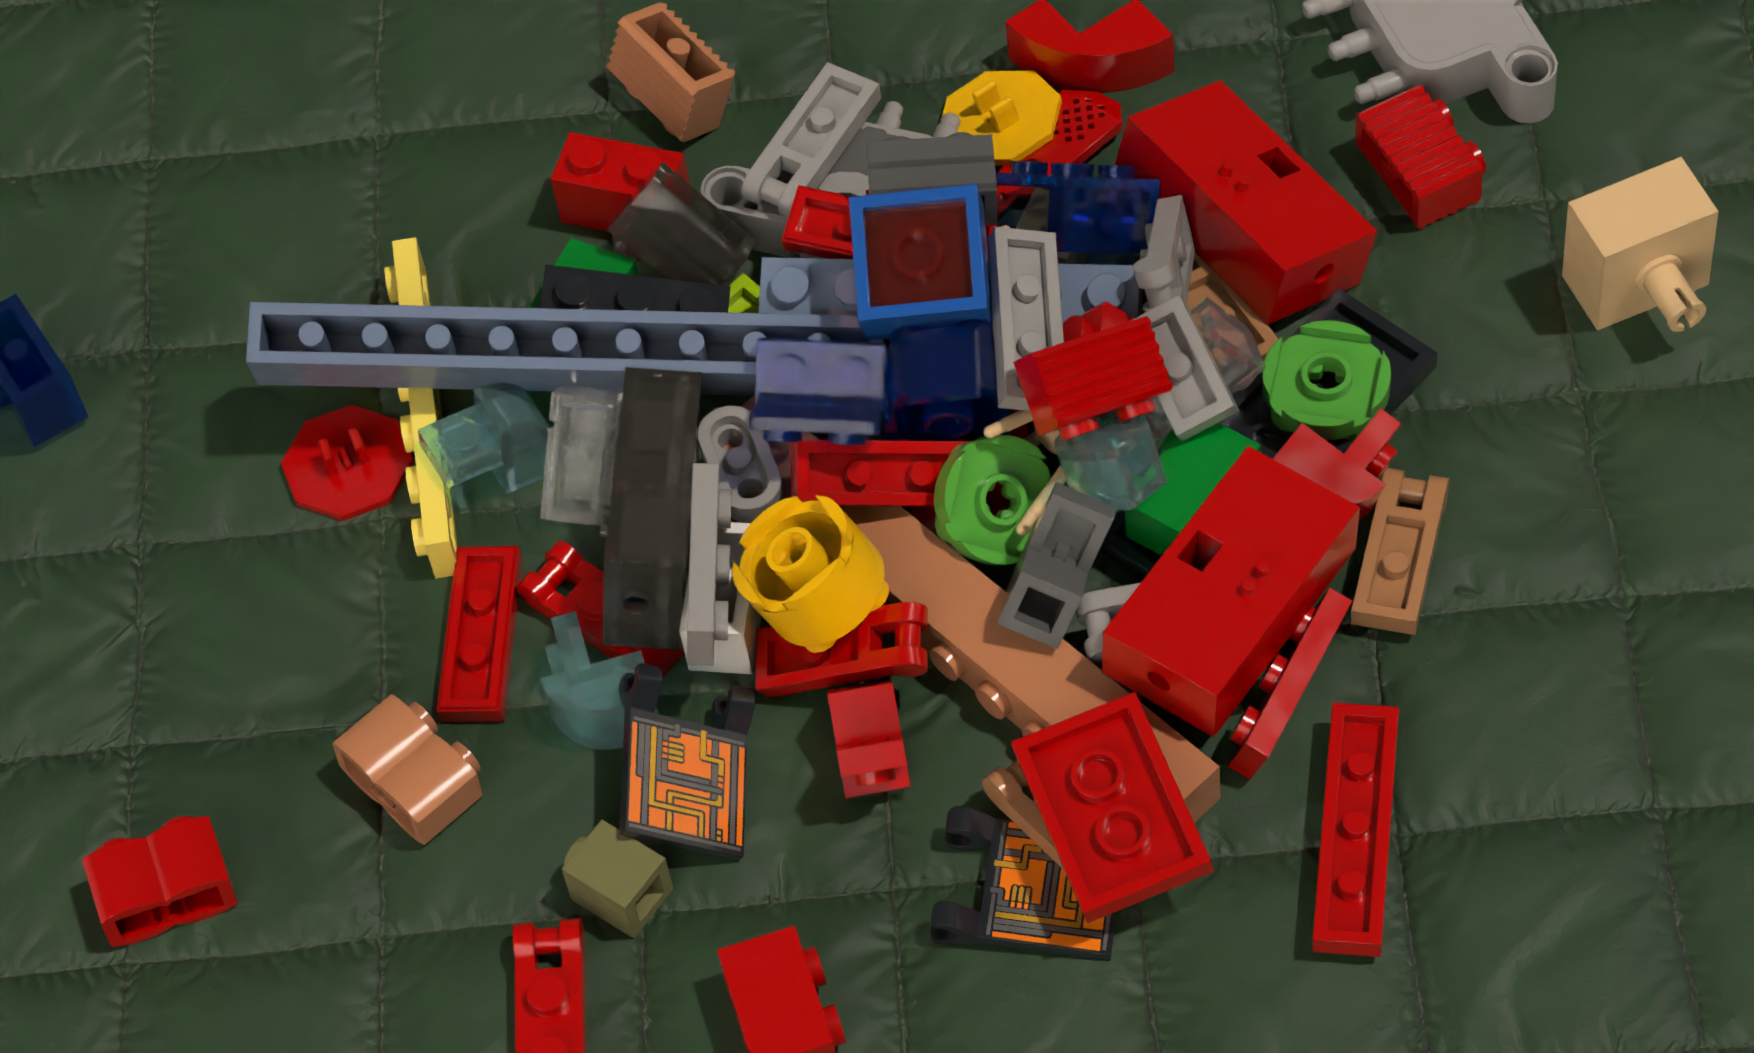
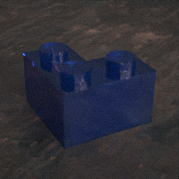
[0,294,89,447]

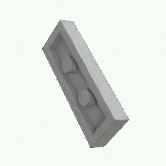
[987,227,1064,411]
[687,463,732,666]

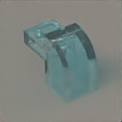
[418,383,562,494]
[1054,411,1167,511]
[540,611,658,750]

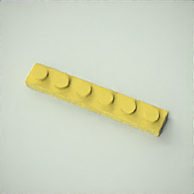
[384,237,457,579]

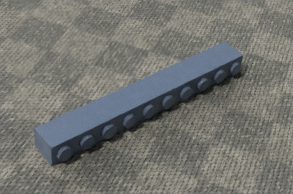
[246,302,884,399]

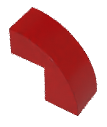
[1005,0,1175,93]

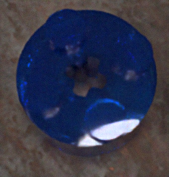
[881,319,1013,441]

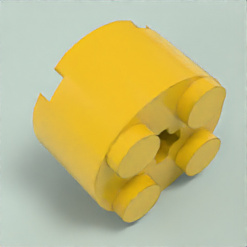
[732,495,889,653]

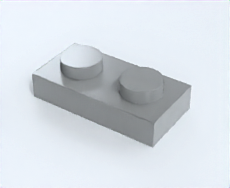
[1131,295,1239,441]

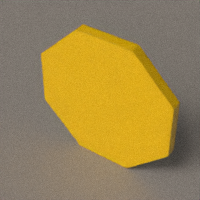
[941,70,1062,166]

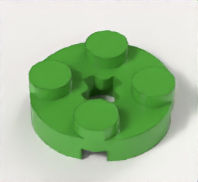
[1263,320,1391,441]
[934,435,1051,565]

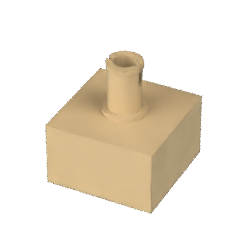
[1562,157,1719,332]

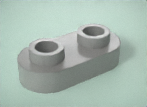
[698,406,784,523]

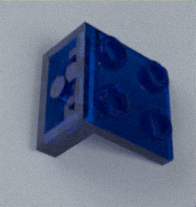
[996,161,1160,254]
[749,338,886,445]

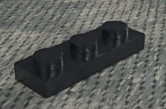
[540,264,731,313]

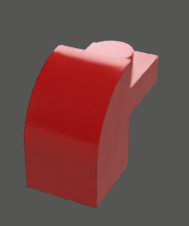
[1273,408,1401,522]
[827,679,911,798]

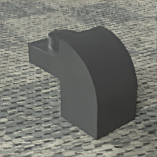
[997,482,1117,649]

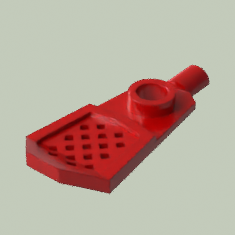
[997,90,1123,217]

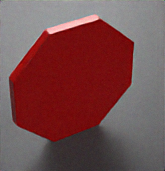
[281,405,414,521]

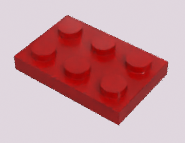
[1011,692,1214,924]

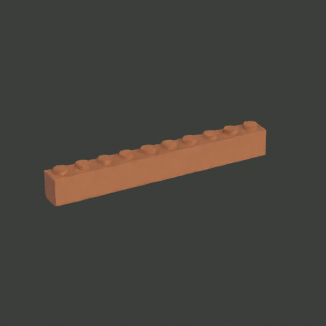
[724,391,1221,823]

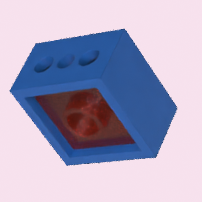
[849,184,993,341]

